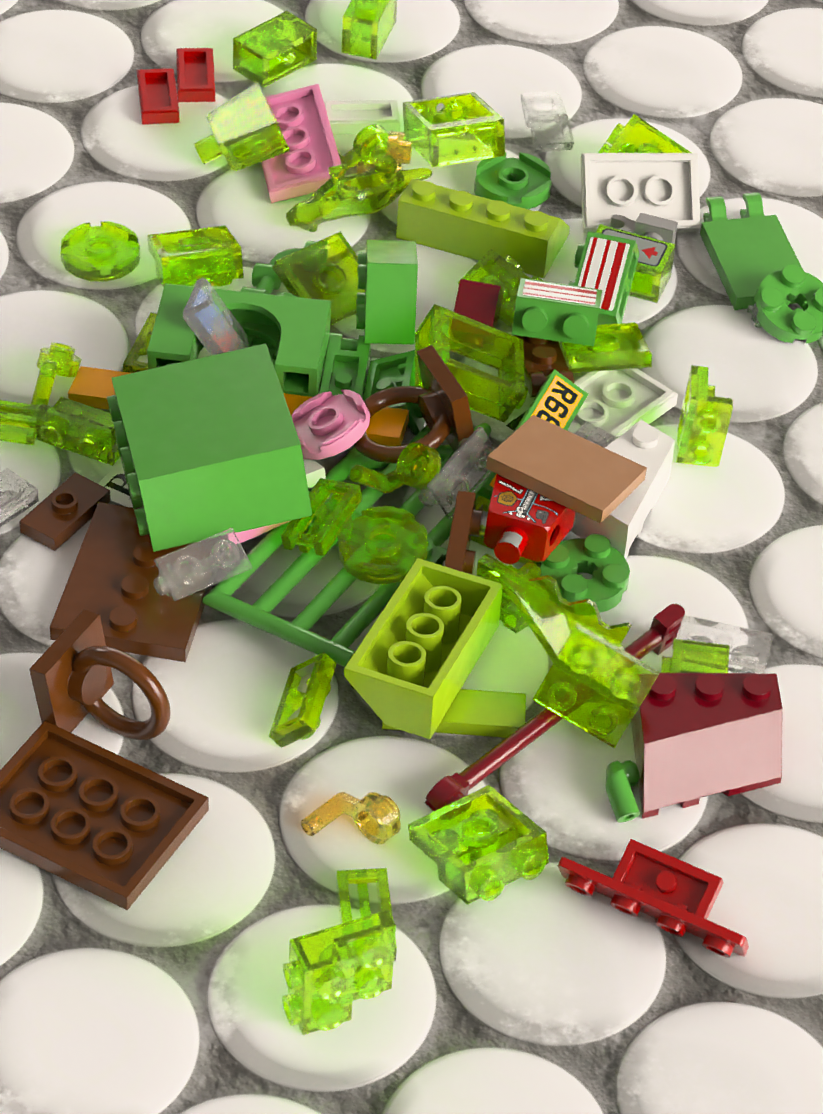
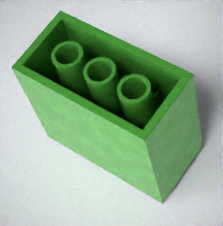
[107,344,312,552]

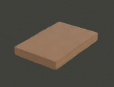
[486,415,647,523]

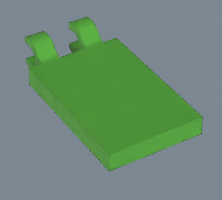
[700,192,802,310]

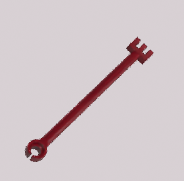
[424,604,685,820]

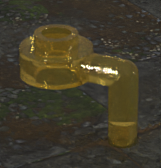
[357,131,412,182]
[301,792,401,844]

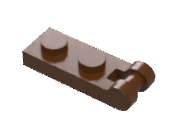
[512,335,574,397]

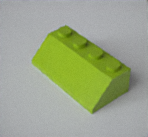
[396,178,570,278]
[344,558,503,739]

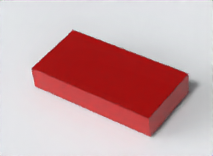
[176,48,215,102]
[137,68,180,125]

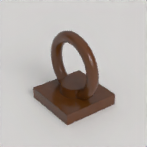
[353,345,479,465]
[29,609,170,740]

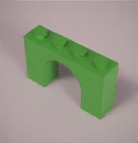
[147,283,331,397]

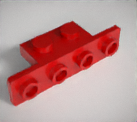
[557,839,749,958]

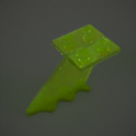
[498,568,660,748]

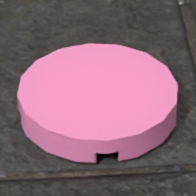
[291,390,370,460]

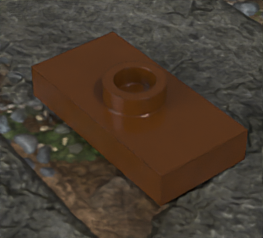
[19,472,111,551]

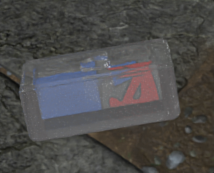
[183,277,249,356]

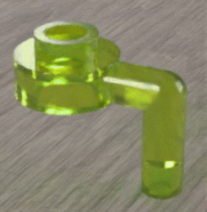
[337,124,393,172]
[30,342,82,412]
[350,442,441,493]

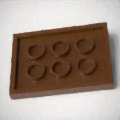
[50,502,225,662]
[0,721,209,910]

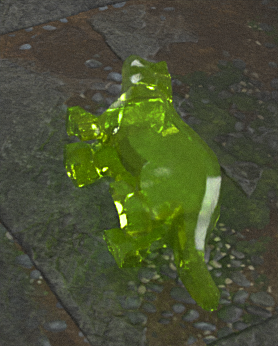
[286,155,432,232]

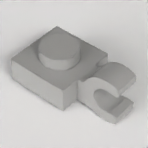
[606,212,678,262]

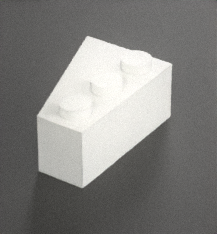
[570,420,675,559]

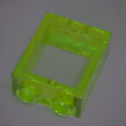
[403,92,505,167]
[415,304,528,423]

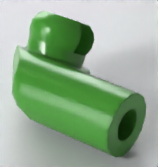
[605,760,640,823]

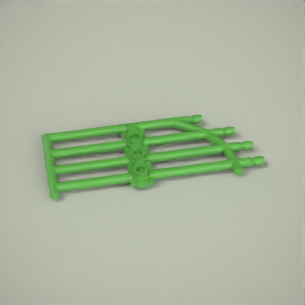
[203,423,492,667]

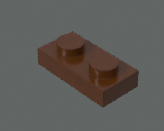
[445,490,483,575]

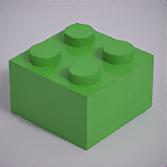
[356,240,418,345]

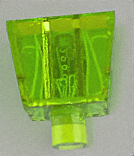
[194,83,290,171]

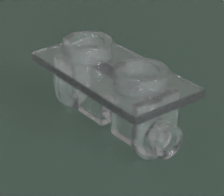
[418,427,495,519]
[154,528,253,601]

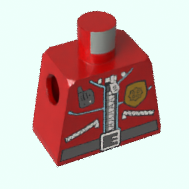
[483,474,576,564]

